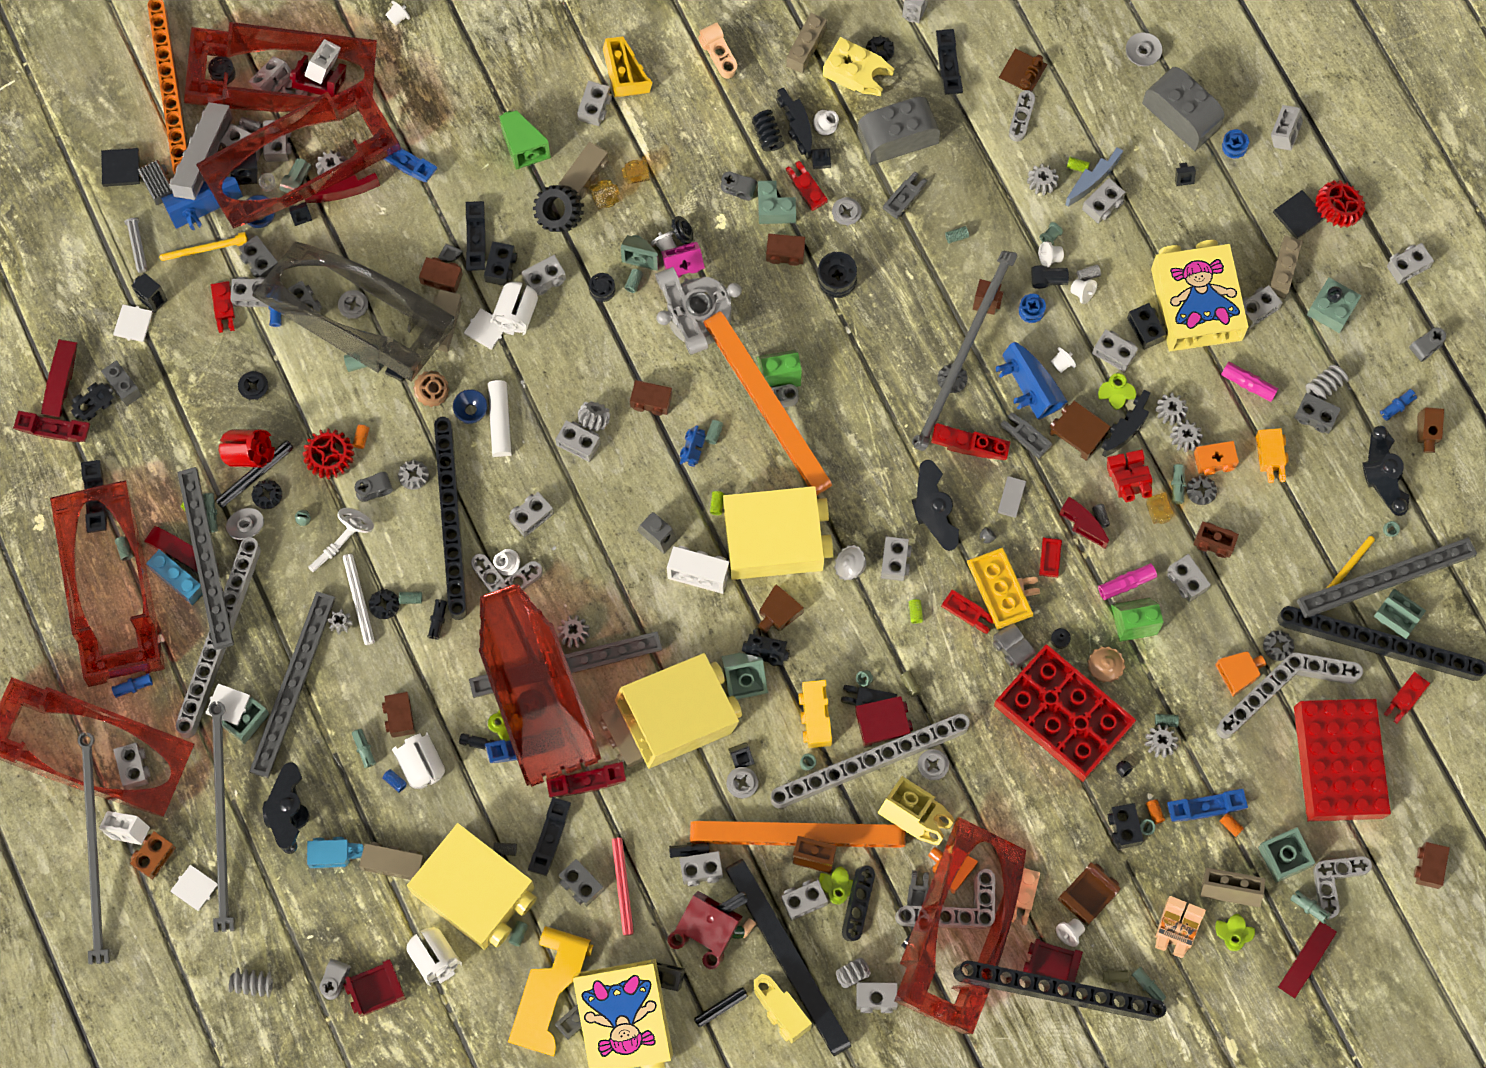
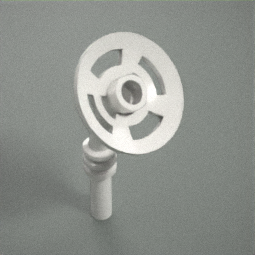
[308,508,374,572]

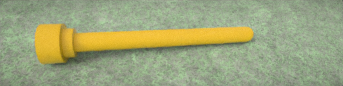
[159,231,248,261]
[1327,536,1375,588]

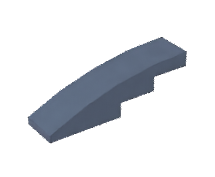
[1065,147,1123,207]

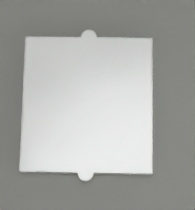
[113,305,153,342]
[464,308,505,350]
[206,684,250,726]
[171,865,218,911]

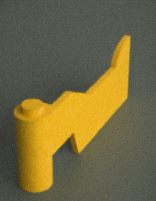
[508,926,594,1056]

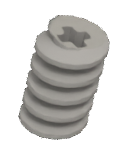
[1306,365,1349,400]
[228,967,273,998]

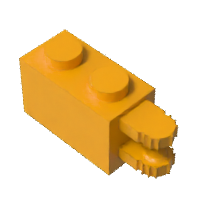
[1256,428,1289,483]

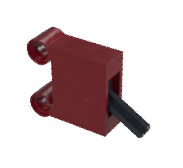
[668,891,749,969]

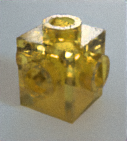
[590,180,620,209]

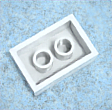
[667,546,729,594]

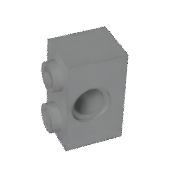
[856,983,897,1013]

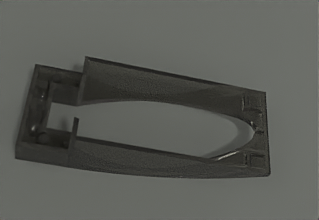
[252,241,455,382]

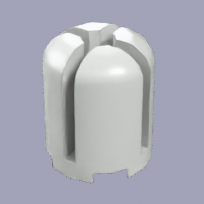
[491,282,538,335]
[392,733,445,789]
[407,927,462,986]

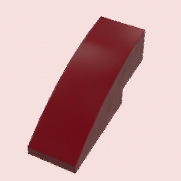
[1059,497,1109,549]

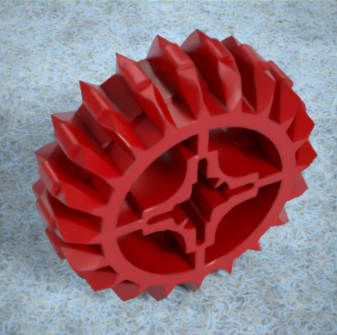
[1315,180,1366,228]
[303,428,355,480]

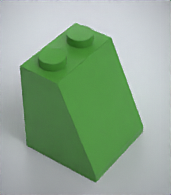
[499,110,551,170]
[757,350,802,387]
[1111,598,1164,642]

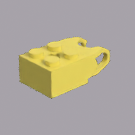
[823,37,894,96]
[878,776,955,845]
[754,974,812,1043]

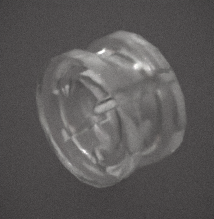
[258,173,276,192]

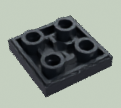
[101,148,140,187]
[1273,190,1325,239]

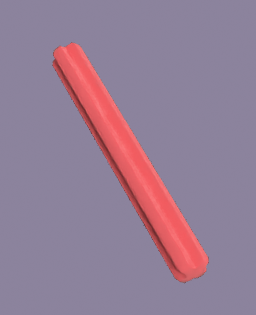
[612,838,634,935]

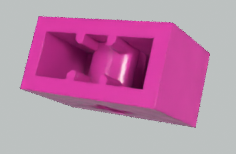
[661,242,705,278]

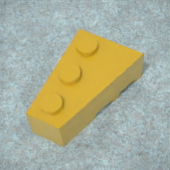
[603,36,652,98]
[798,680,832,748]

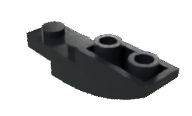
[776,87,812,160]
[1101,390,1151,457]

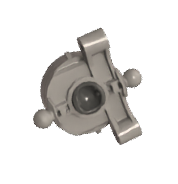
[655,267,742,355]

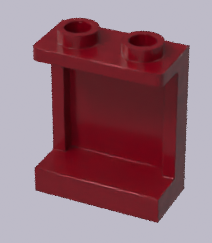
[290,55,347,98]
[855,696,913,748]
[1023,938,1083,990]
[343,959,406,1017]

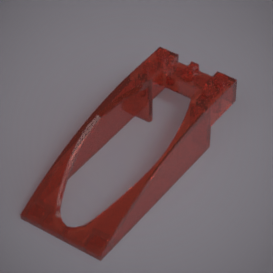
[184,22,377,113]
[196,80,401,229]
[50,480,165,687]
[0,677,195,817]
[894,817,1026,1034]

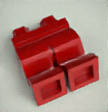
[1107,449,1153,503]

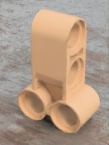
[698,22,737,79]

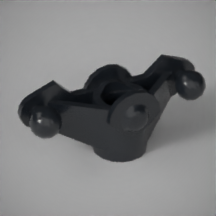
[1362,426,1410,516]
[912,460,959,551]
[262,762,310,854]

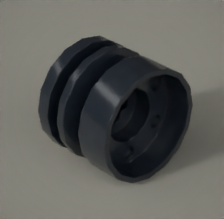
[818,252,857,298]

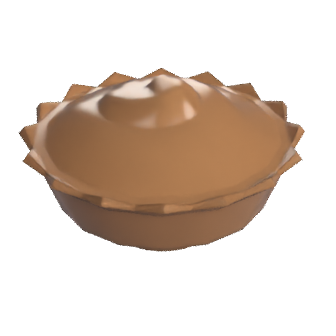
[413,370,450,407]
[1087,646,1126,683]

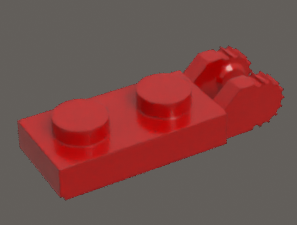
[786,161,828,211]
[210,281,235,333]
[941,590,994,634]
[1384,671,1430,724]

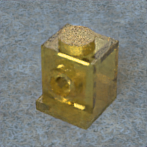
[621,156,650,184]
[1145,492,1173,524]

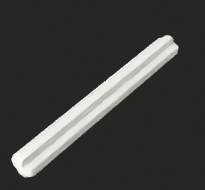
[343,554,375,645]

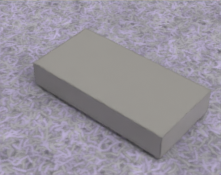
[997,476,1026,518]

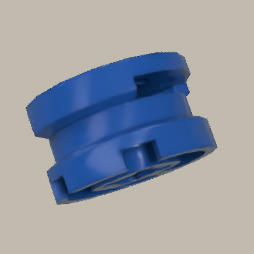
[1222,129,1249,159]
[1018,294,1046,323]

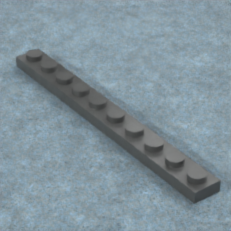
[177,467,234,650]
[1297,537,1477,618]
[249,591,335,779]
[469,631,662,698]

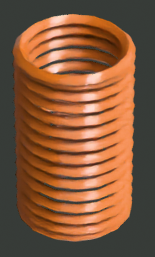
[353,424,370,449]
[1146,799,1165,824]
[1219,813,1244,837]

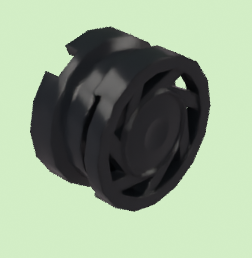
[208,56,236,86]
[589,273,616,302]

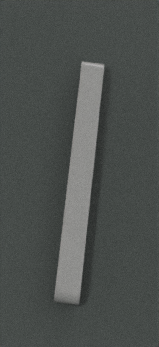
[175,537,261,738]
[771,714,970,809]

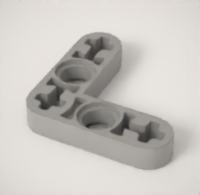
[471,554,543,603]
[1313,856,1372,919]

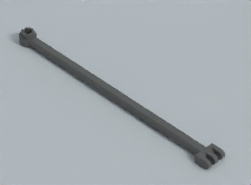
[912,251,1017,451]
[209,701,235,932]
[78,732,110,965]

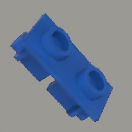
[680,425,706,467]

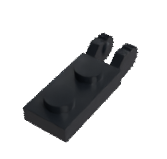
[841,685,898,706]

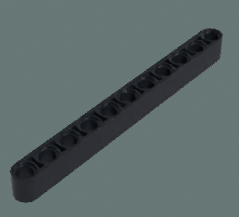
[434,417,467,620]
[1277,606,1486,681]
[725,859,852,1057]
[953,960,1166,1021]

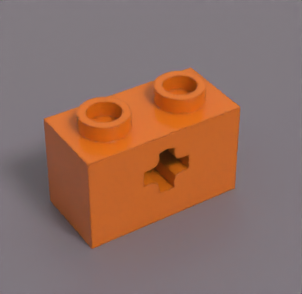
[1194,441,1239,475]

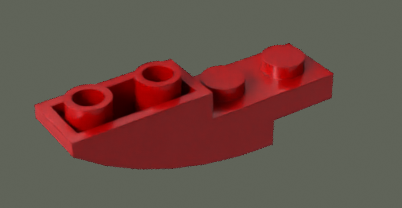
[931,423,1010,460]

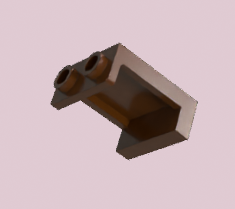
[1050,401,1111,461]
[793,836,837,874]
[1058,862,1121,927]

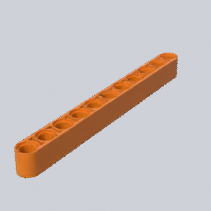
[148,0,188,174]
[704,311,832,496]
[690,821,906,848]

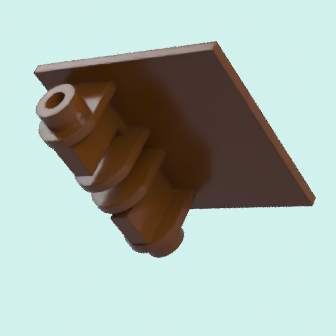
[999,48,1048,92]

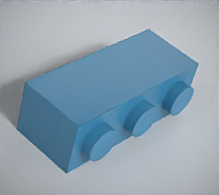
[146,549,203,606]

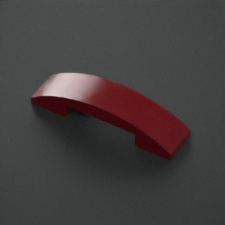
[13,411,91,442]
[144,526,219,574]
[546,762,627,798]

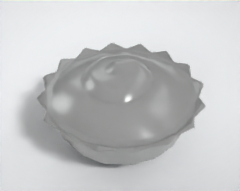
[834,545,866,581]

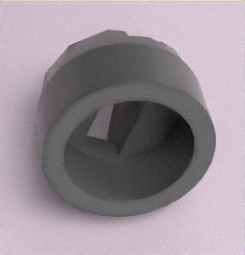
[979,527,996,544]

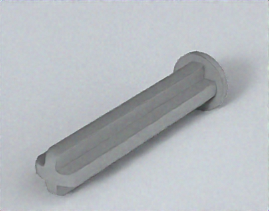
[124,218,147,273]

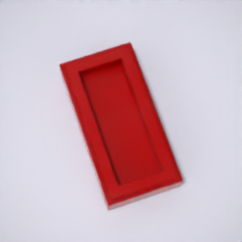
[1039,537,1062,578]

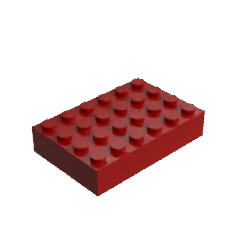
[994,644,1136,782]
[1294,699,1391,822]

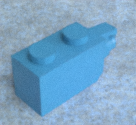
[307,837,364,868]

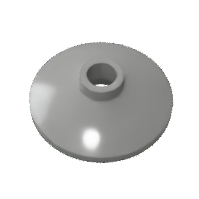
[1126,32,1162,66]
[226,508,264,540]

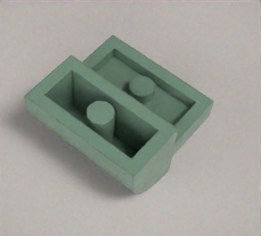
[1374,589,1426,639]

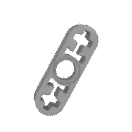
[1009,90,1035,142]

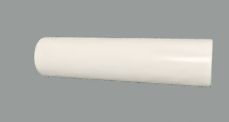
[488,380,512,457]

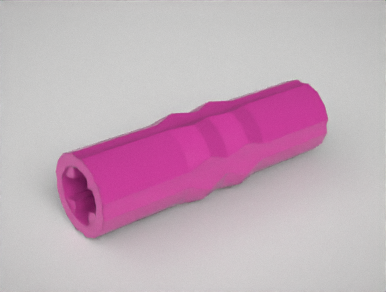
[1221,361,1279,402]
[1098,563,1157,600]

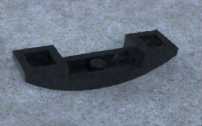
[936,29,963,95]
[466,201,486,271]
[81,460,107,533]
[528,797,571,877]

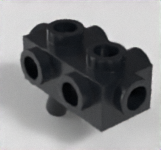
[70,382,114,421]
[742,628,790,666]

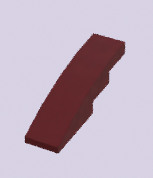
[302,173,380,203]
[41,339,78,417]
[1278,921,1337,999]

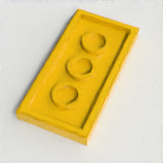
[967,547,1033,629]

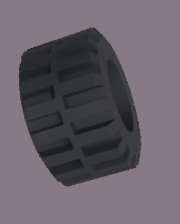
[533,185,584,232]

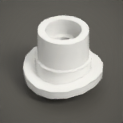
[385,0,411,26]
[813,110,839,135]
[651,231,676,251]
[1038,241,1064,267]
[1071,279,1097,304]
[1051,347,1076,373]
[493,549,520,576]
[1056,919,1085,947]

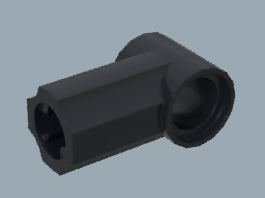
[1031,265,1069,289]

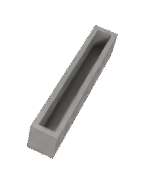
[170,102,233,200]

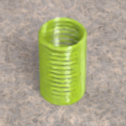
[1067,156,1090,173]
[710,491,725,515]
[908,599,923,624]

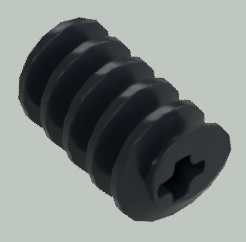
[752,109,785,152]

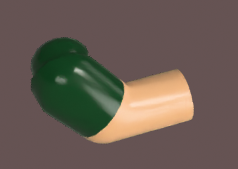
[732,918,756,939]

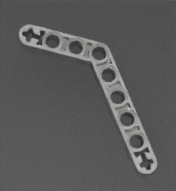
[1216,653,1363,739]

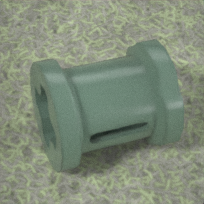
[1039,222,1064,245]

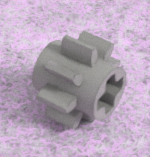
[328,609,353,635]

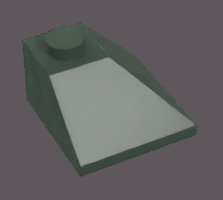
[621,235,659,271]
[721,653,768,699]

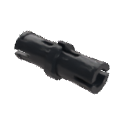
[427,599,447,640]
[669,842,710,858]

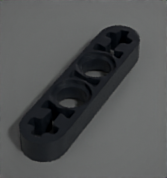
[842,865,875,942]

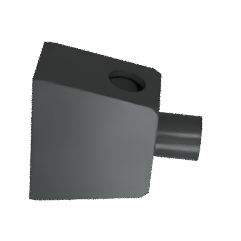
[637,512,677,554]

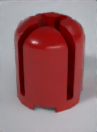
[218,429,275,468]

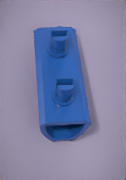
[161,177,243,230]
[996,342,1068,420]

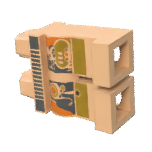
[1155,896,1206,958]

